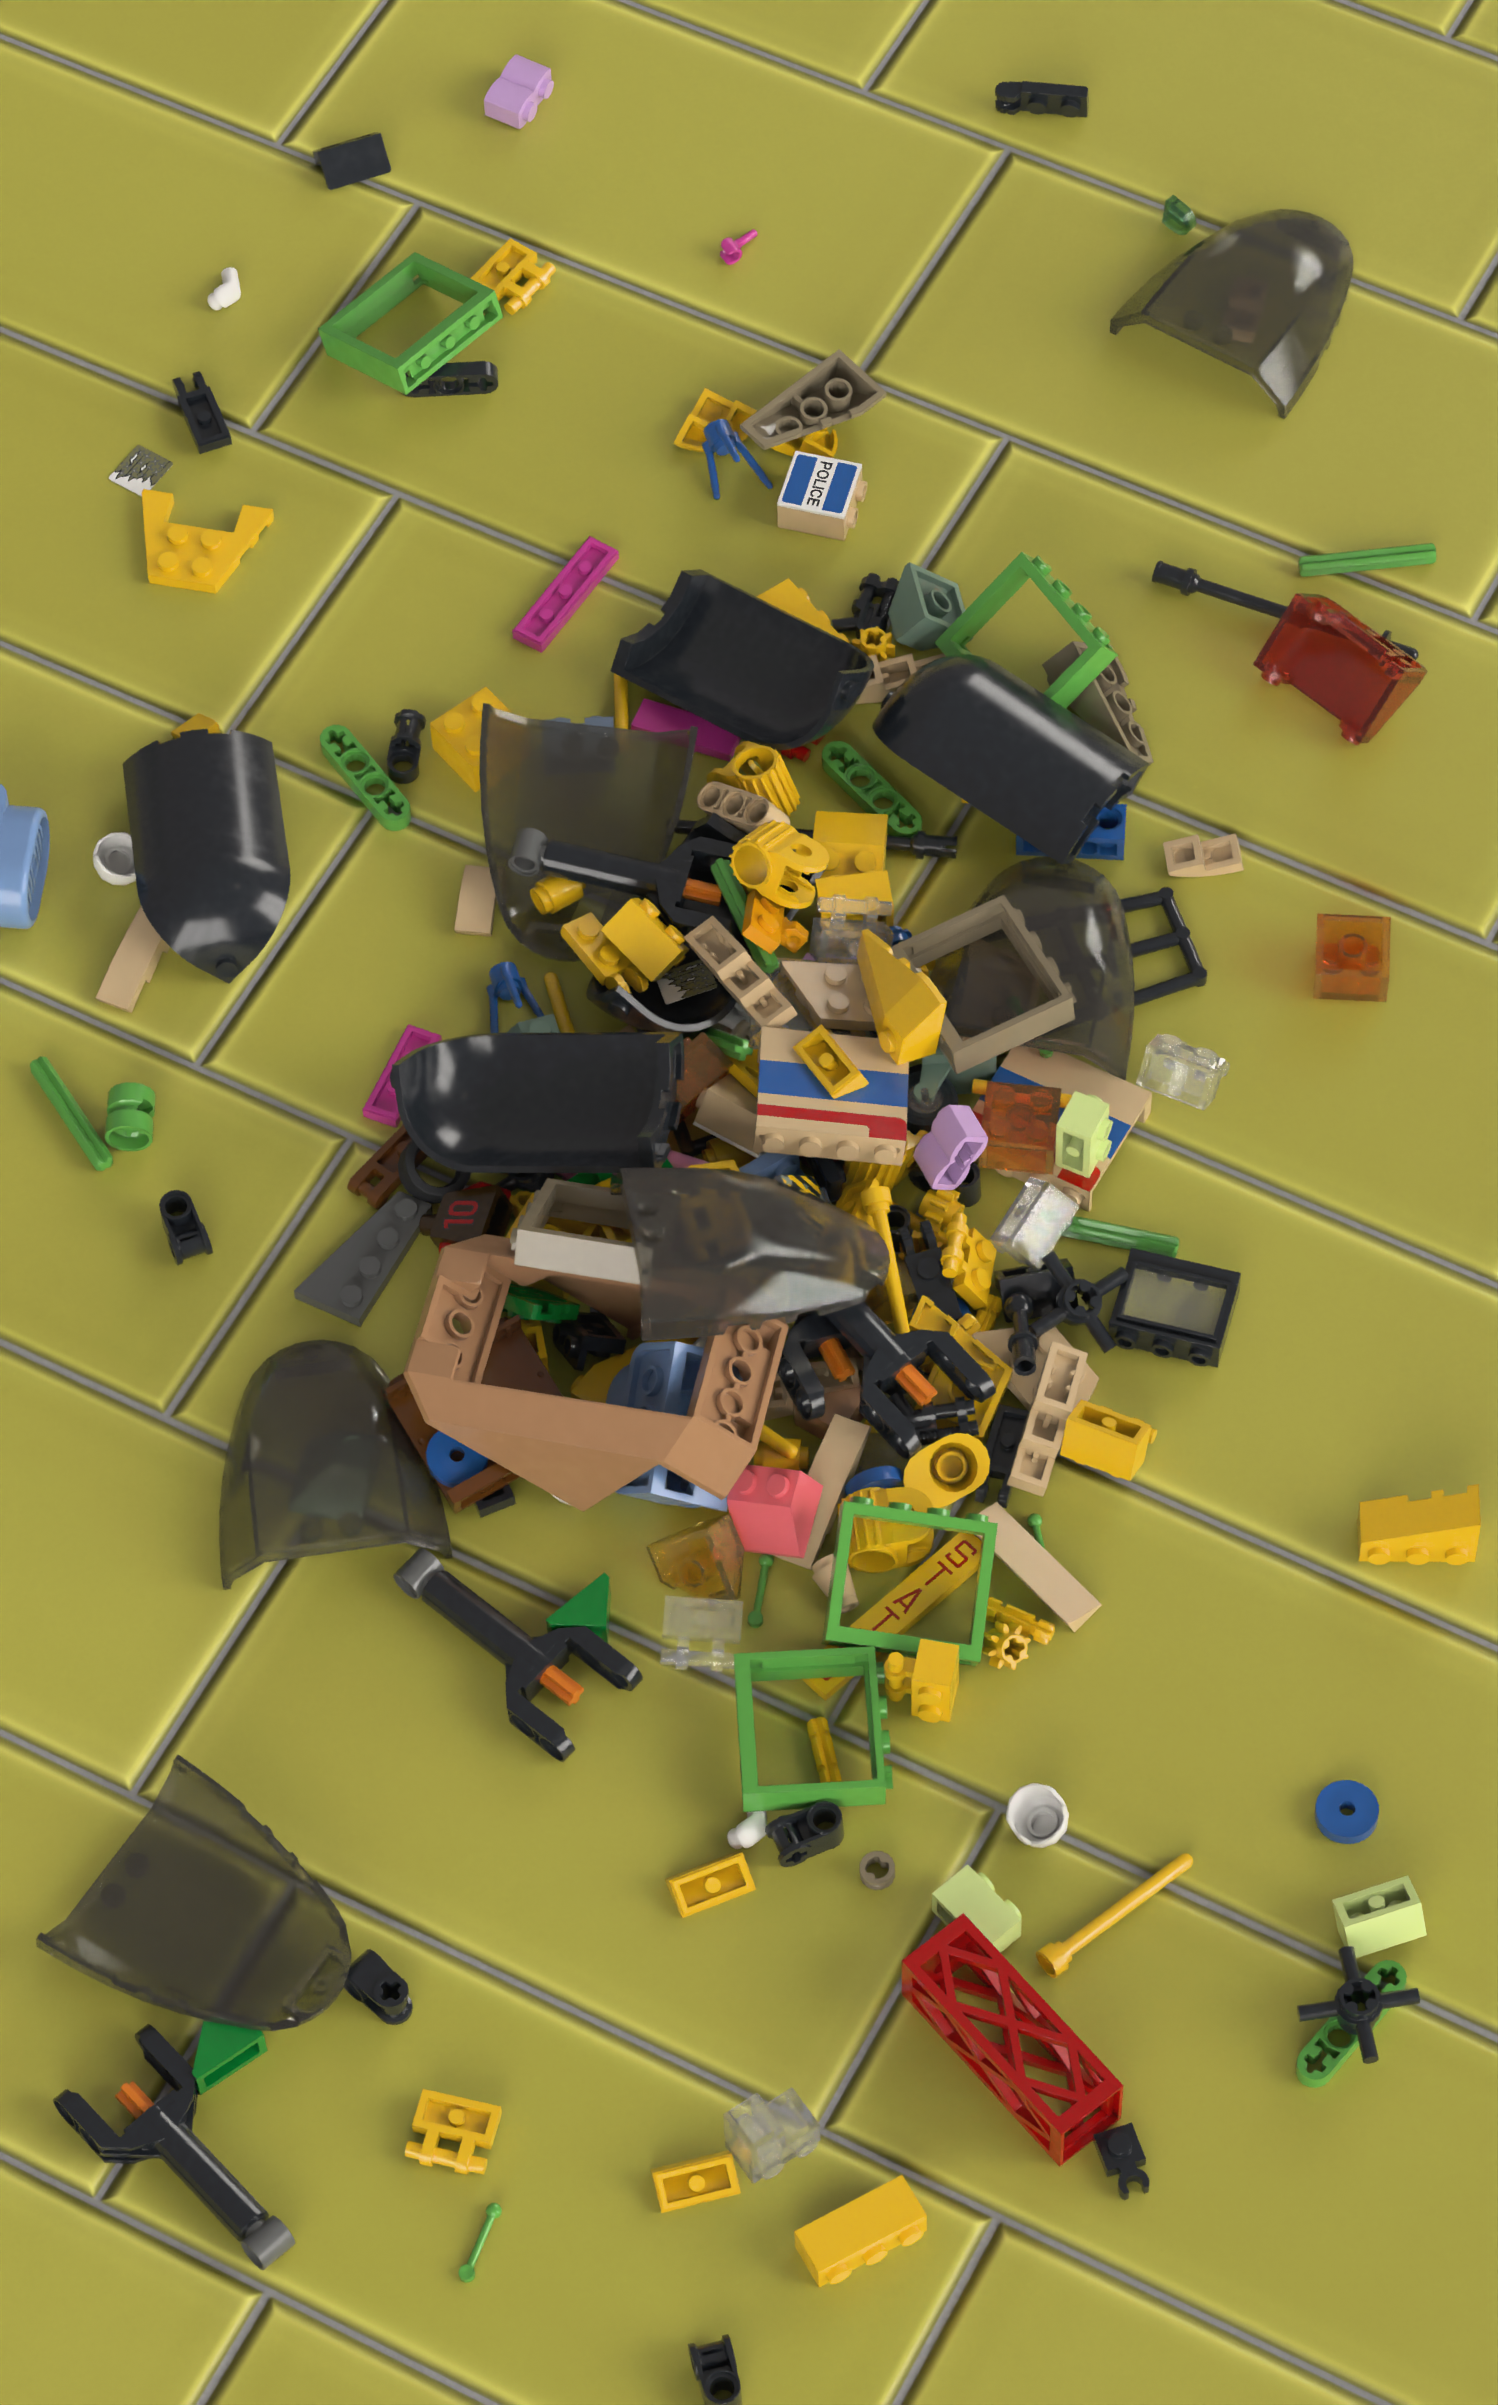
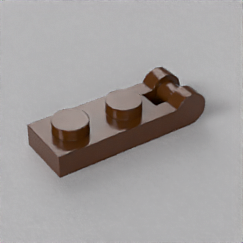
[347,1125,428,1210]

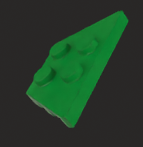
[502,1283,580,1324]

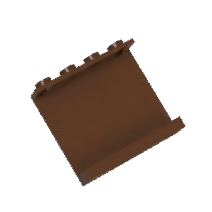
[385,1315,563,1514]

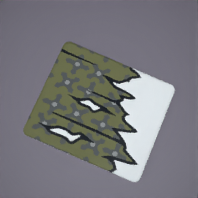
[109,445,173,497]
[657,959,717,1004]

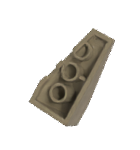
[740,349,887,450]
[1042,641,1154,766]

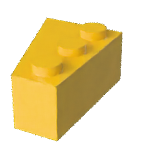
[1357,1484,1481,1565]

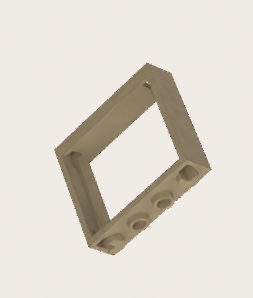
[891,895,1077,1075]
[510,1178,681,1286]

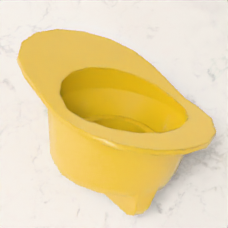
[903,1433,990,1508]

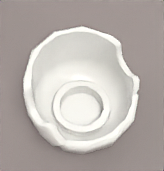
[93,832,136,886]
[1006,1783,1069,1848]

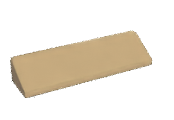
[976,1502,1102,1633]

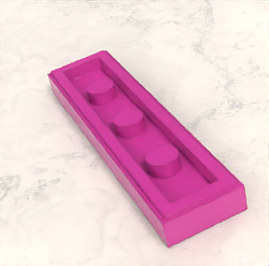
[512,536,619,653]

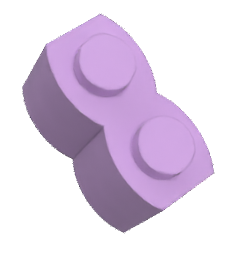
[484,54,554,129]
[914,1104,988,1190]

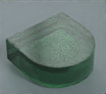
[1162,195,1196,235]

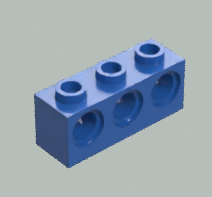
[1016,804,1127,860]

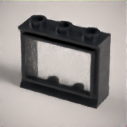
[1108,1248,1241,1368]

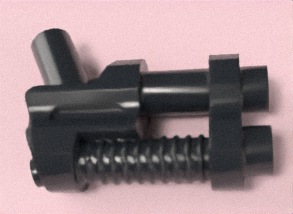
[831,573,899,639]
[889,1391,979,1446]

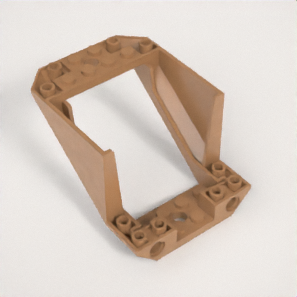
[403,1234,789,1512]

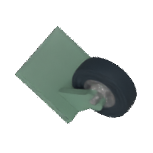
[907,1047,996,1134]

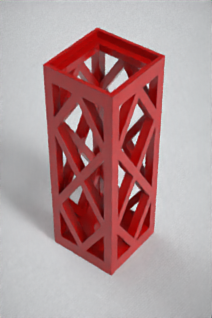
[902,1913,1124,2167]

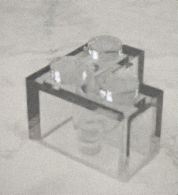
[723,2087,820,2184]

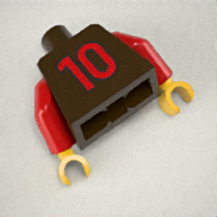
[419,1181,531,1254]

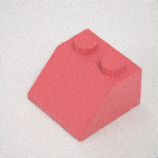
[727,1465,823,1559]

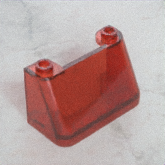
[1253,593,1428,745]

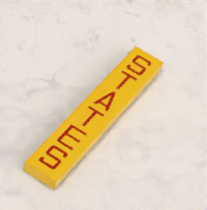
[802,1532,982,1701]

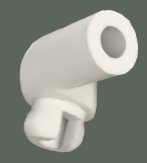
[207,267,241,311]
[727,1811,767,1849]

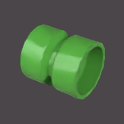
[105,1082,156,1151]

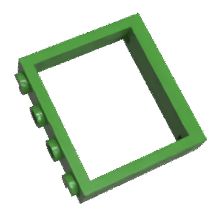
[318,252,503,395]
[935,552,1118,709]
[822,1496,998,1666]
[734,1646,893,1812]

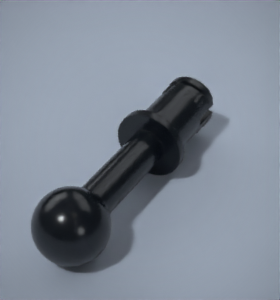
[1004,1292,1038,1376]

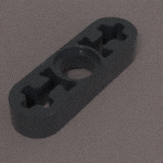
[402,361,498,398]

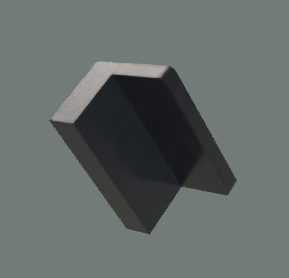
[312,132,391,190]
[993,1258,1079,1323]

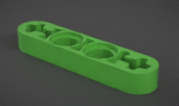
[320,725,411,831]
[822,741,922,837]
[1296,1960,1407,2088]

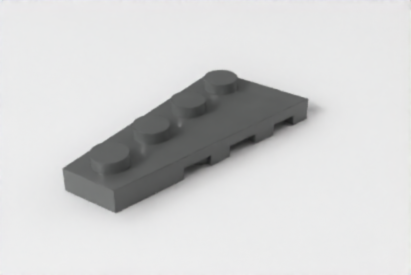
[294,1191,433,1327]

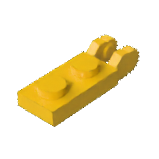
[560,912,649,994]

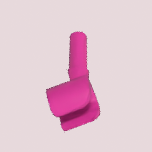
[720,229,758,265]

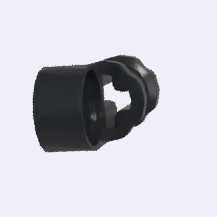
[387,709,426,784]

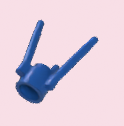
[702,419,773,500]
[486,962,545,1033]

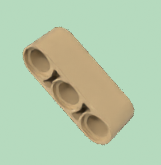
[697,781,790,834]

